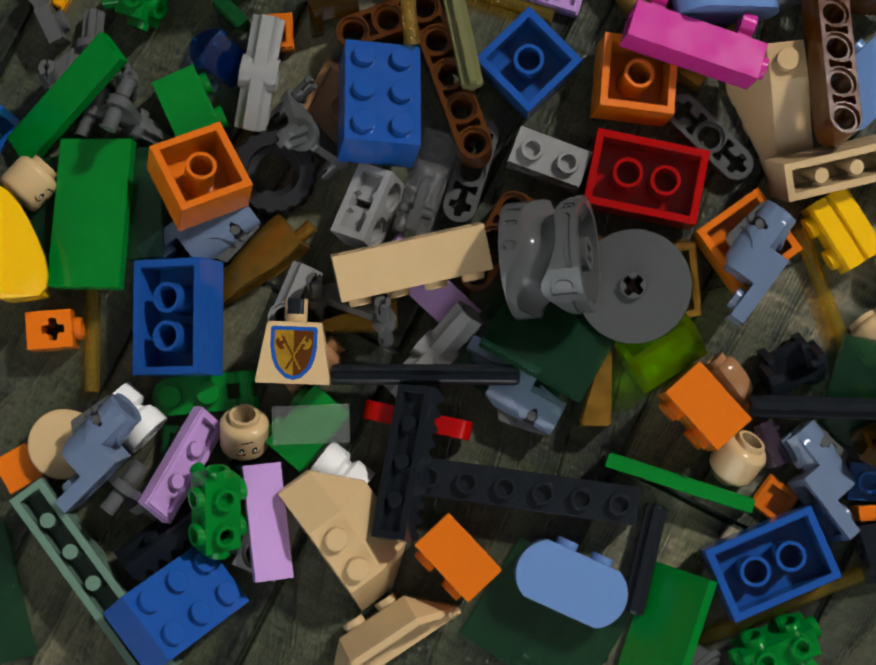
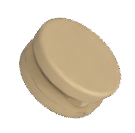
[27,409,82,480]

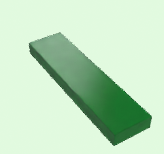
[7,32,128,158]
[602,453,755,514]

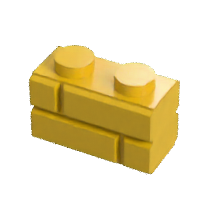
[801,189,876,275]

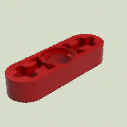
[362,400,473,441]

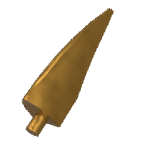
[223,213,318,310]

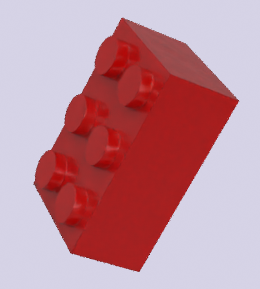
[582,128,710,231]

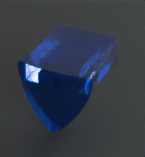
[190,28,246,88]

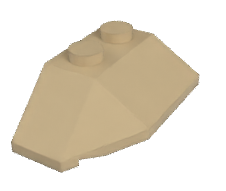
[277,470,406,611]
[334,592,461,665]

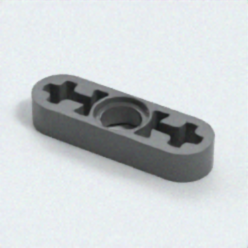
[667,94,754,183]
[443,118,499,225]

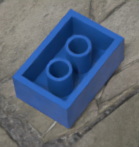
[337,39,421,168]
[132,257,224,378]
[698,504,842,623]
[102,546,249,665]

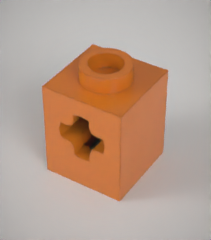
[25,308,85,352]

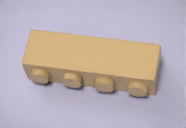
[765,134,876,202]
[330,222,493,307]

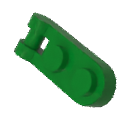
[152,370,259,416]

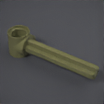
[443,0,484,91]

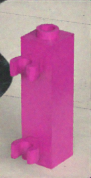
[619,0,769,90]

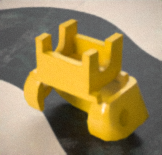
[0,186,50,303]

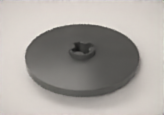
[583,229,692,344]

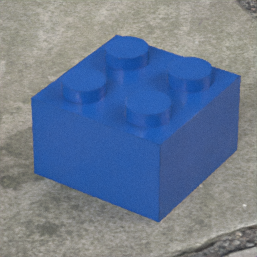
[478,6,583,120]

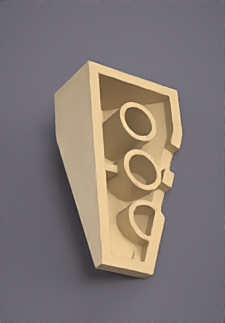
[725,39,813,179]

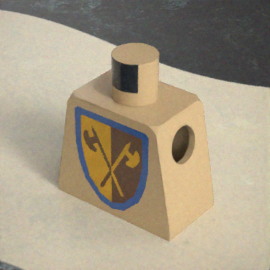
[255,298,331,385]

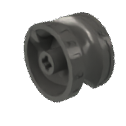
[498,195,602,320]

